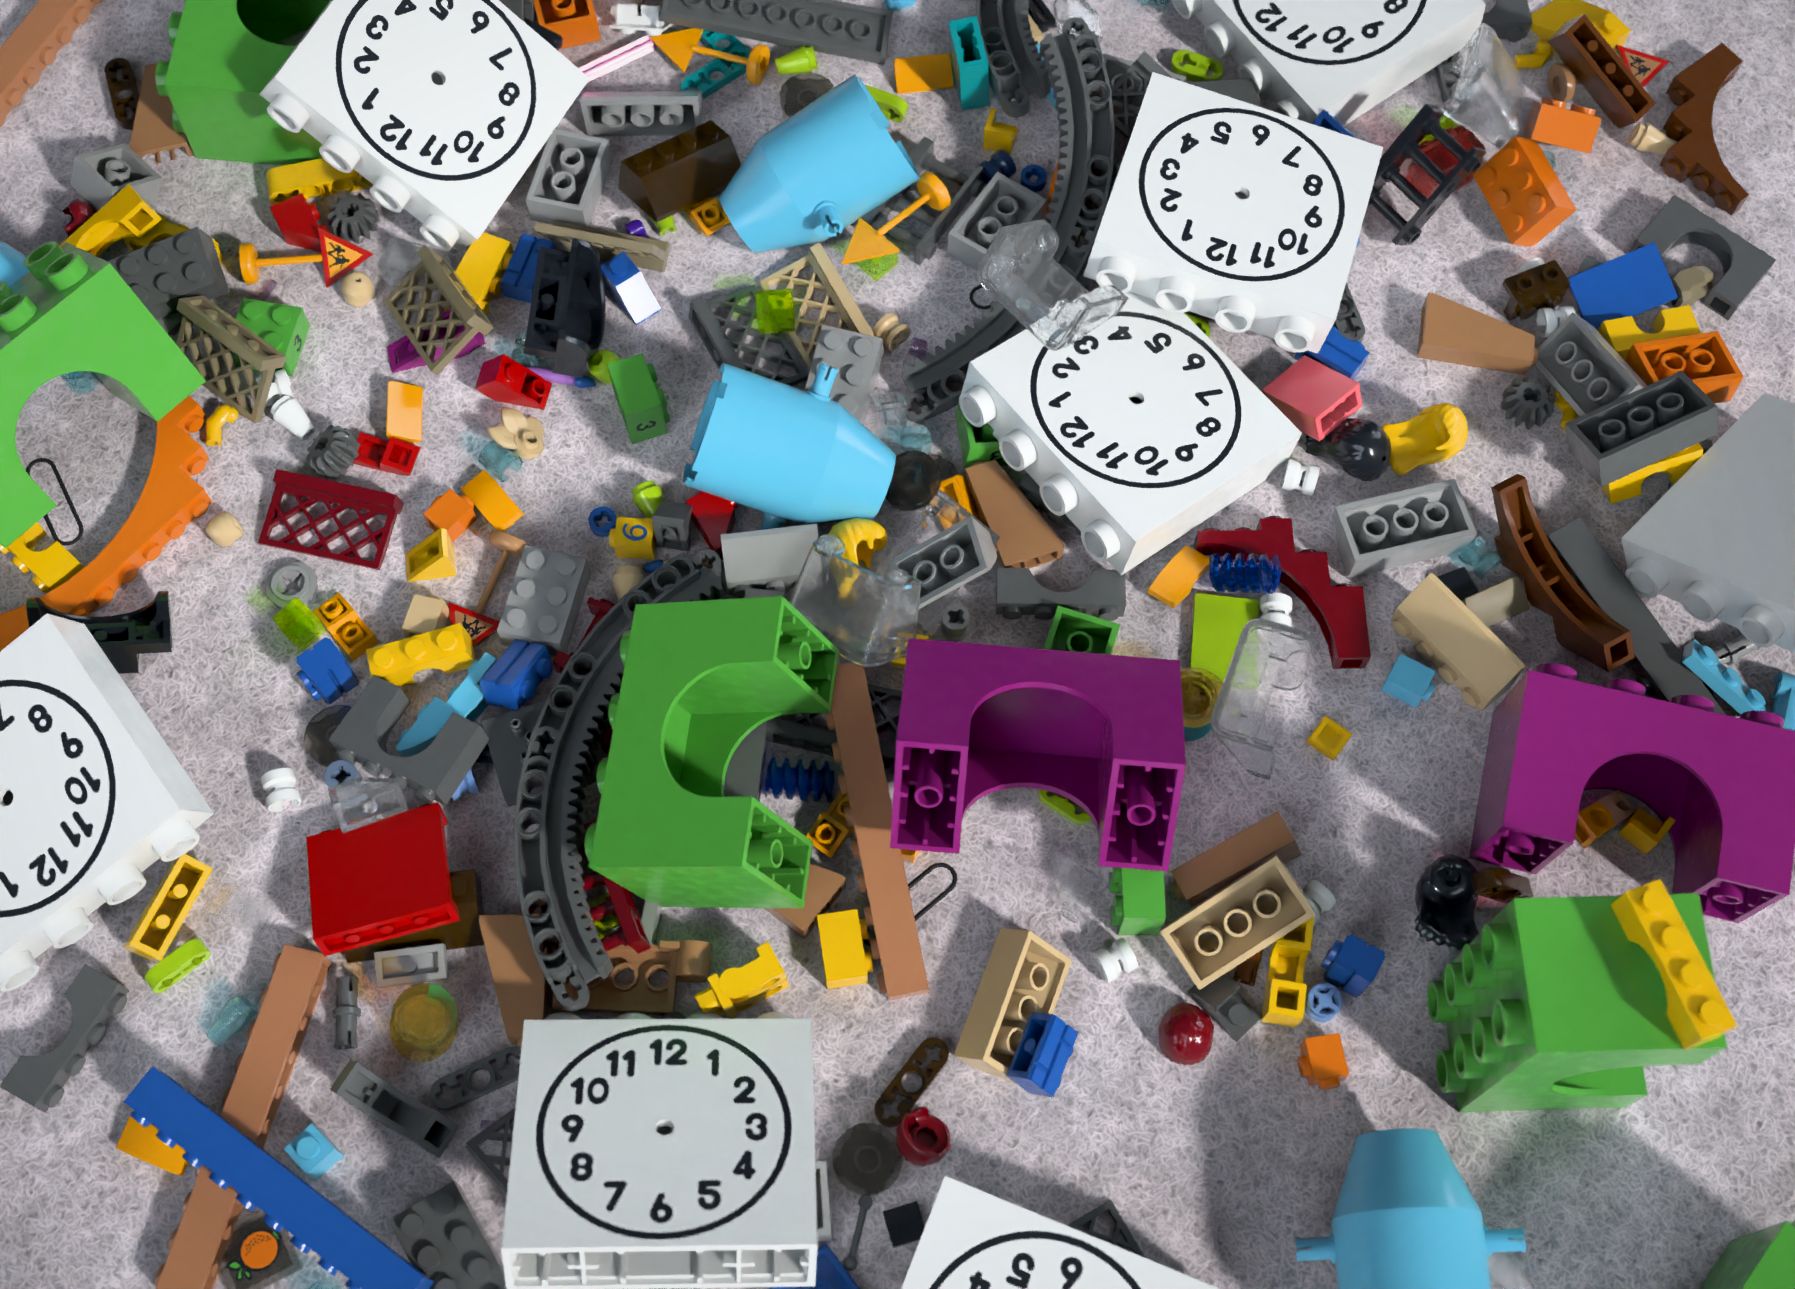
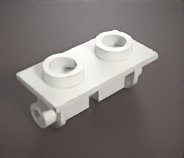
[609,2,672,36]

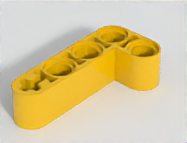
[265,158,373,205]

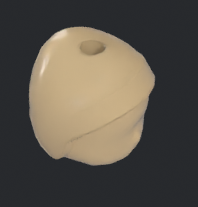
[341,271,374,307]
[205,512,244,547]

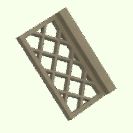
[534,220,670,272]
[383,245,494,375]
[176,295,286,423]

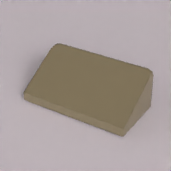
[1462,575,1530,628]

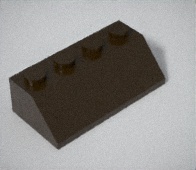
[618,120,741,223]
[345,869,484,963]

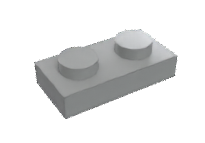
[374,943,449,988]

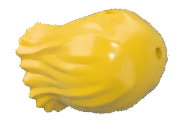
[1381,403,1468,476]
[825,518,888,606]

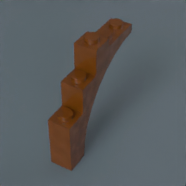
[1660,43,1749,216]
[1491,474,1635,672]

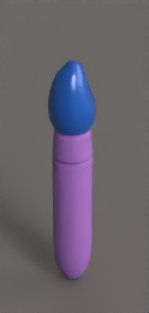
[526,366,596,388]

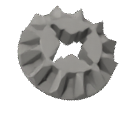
[266,562,319,611]

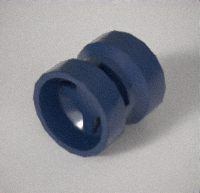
[976,149,1016,184]

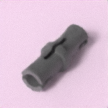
[332,976,361,1050]

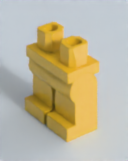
[694,942,789,1019]

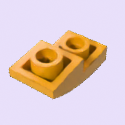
[684,197,731,237]
[460,469,524,532]
[1147,545,1212,609]
[313,592,379,661]
[806,791,855,858]
[115,1116,189,1176]

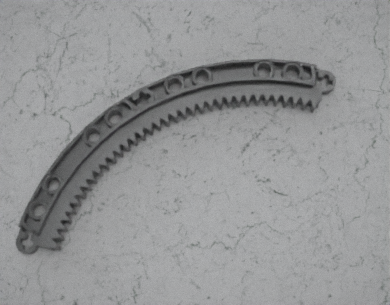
[976,0,1051,118]
[902,17,1115,423]
[514,549,726,1012]

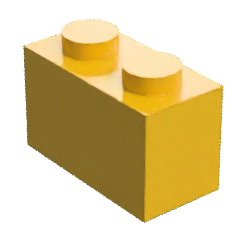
[817,909,874,989]

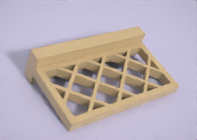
[759,242,874,370]

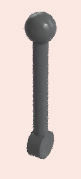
[843,1195,873,1271]

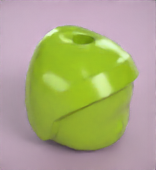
[588,350,621,384]

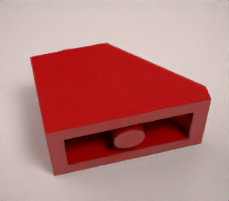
[685,492,737,560]

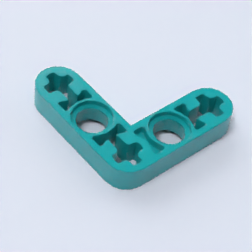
[681,30,750,100]

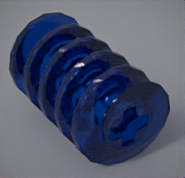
[1209,552,1281,594]
[765,757,835,803]

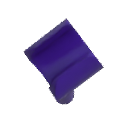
[625,220,649,238]

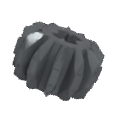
[327,192,380,244]
[1500,375,1556,430]
[306,425,360,479]

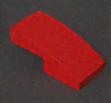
[353,432,421,476]

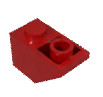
[269,193,328,253]
[475,354,552,410]

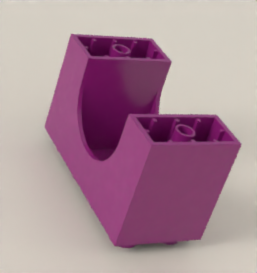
[890,638,1186,872]
[1469,663,1795,923]

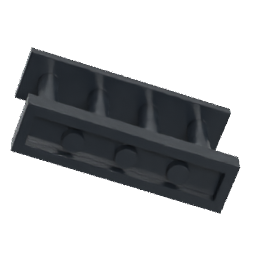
[1368,104,1487,245]

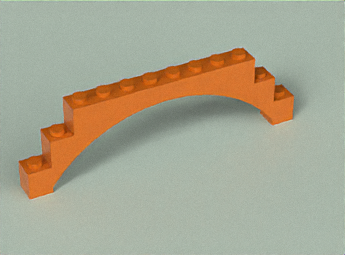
[0,396,212,651]

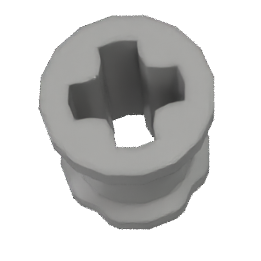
[941,604,970,642]

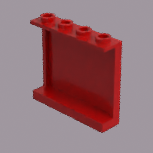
[306,802,460,956]

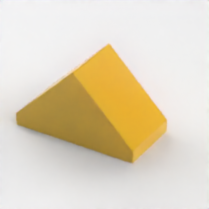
[405,528,457,582]

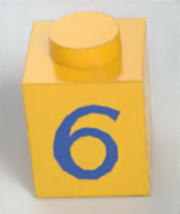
[609,517,656,560]

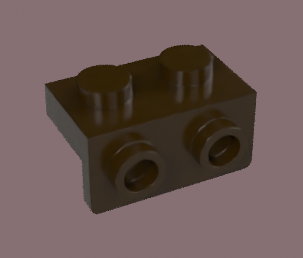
[1503,260,1571,321]

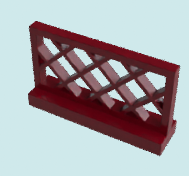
[258,469,404,571]

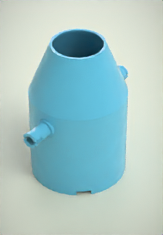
[719,74,920,254]
[682,362,896,530]
[1295,1128,1526,1289]

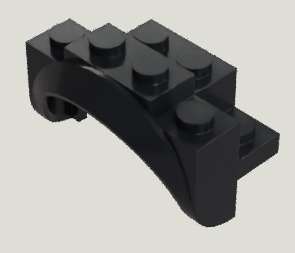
[523,238,606,378]
[26,591,173,674]

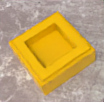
[1306,715,1352,761]

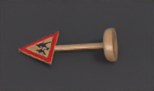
[1547,45,1670,103]
[449,530,530,648]

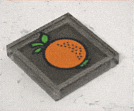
[215,1209,303,1289]

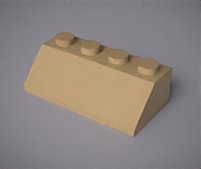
[1390,573,1526,712]
[1160,853,1316,990]
[953,928,1072,1085]

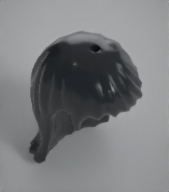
[1305,418,1391,481]
[1415,854,1479,950]

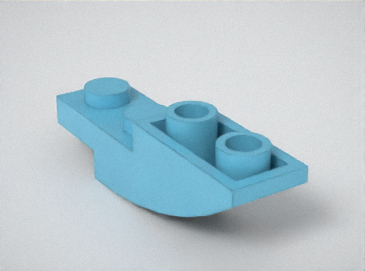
[395,652,497,757]

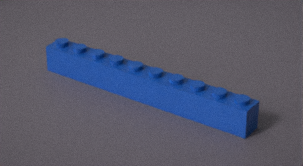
[123,1066,434,1289]

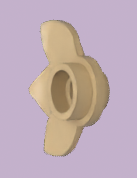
[487,407,545,460]

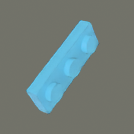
[1682,639,1766,714]

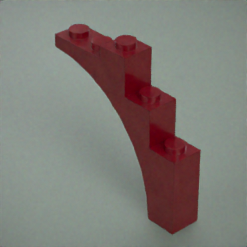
[1194,516,1371,669]

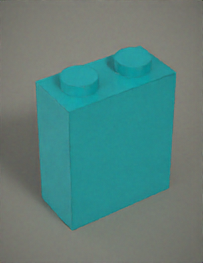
[948,16,990,111]

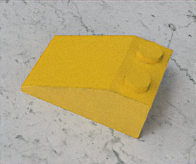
[1530,0,1631,61]

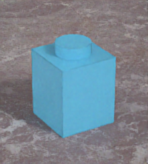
[1381,653,1436,708]
[284,1123,344,1181]

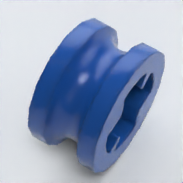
[1020,164,1047,193]
[588,507,617,537]

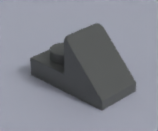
[652,501,692,551]
[1188,975,1262,1042]

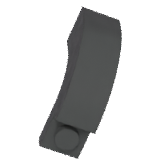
[330,1059,459,1158]

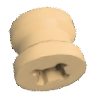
[873,312,911,351]

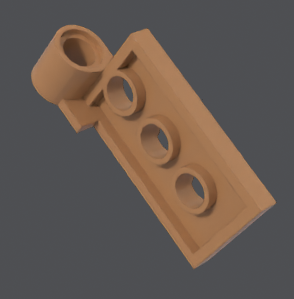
[551,940,713,1015]

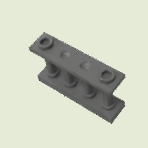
[861,136,985,266]

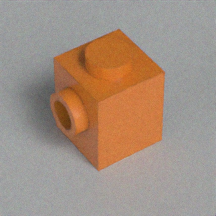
[423,489,477,543]
[1298,1033,1349,1090]

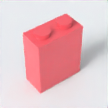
[1261,355,1363,441]

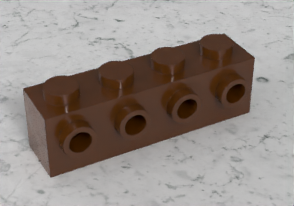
[1547,14,1656,128]

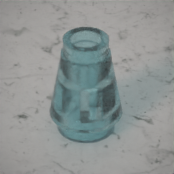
[205,993,259,1047]

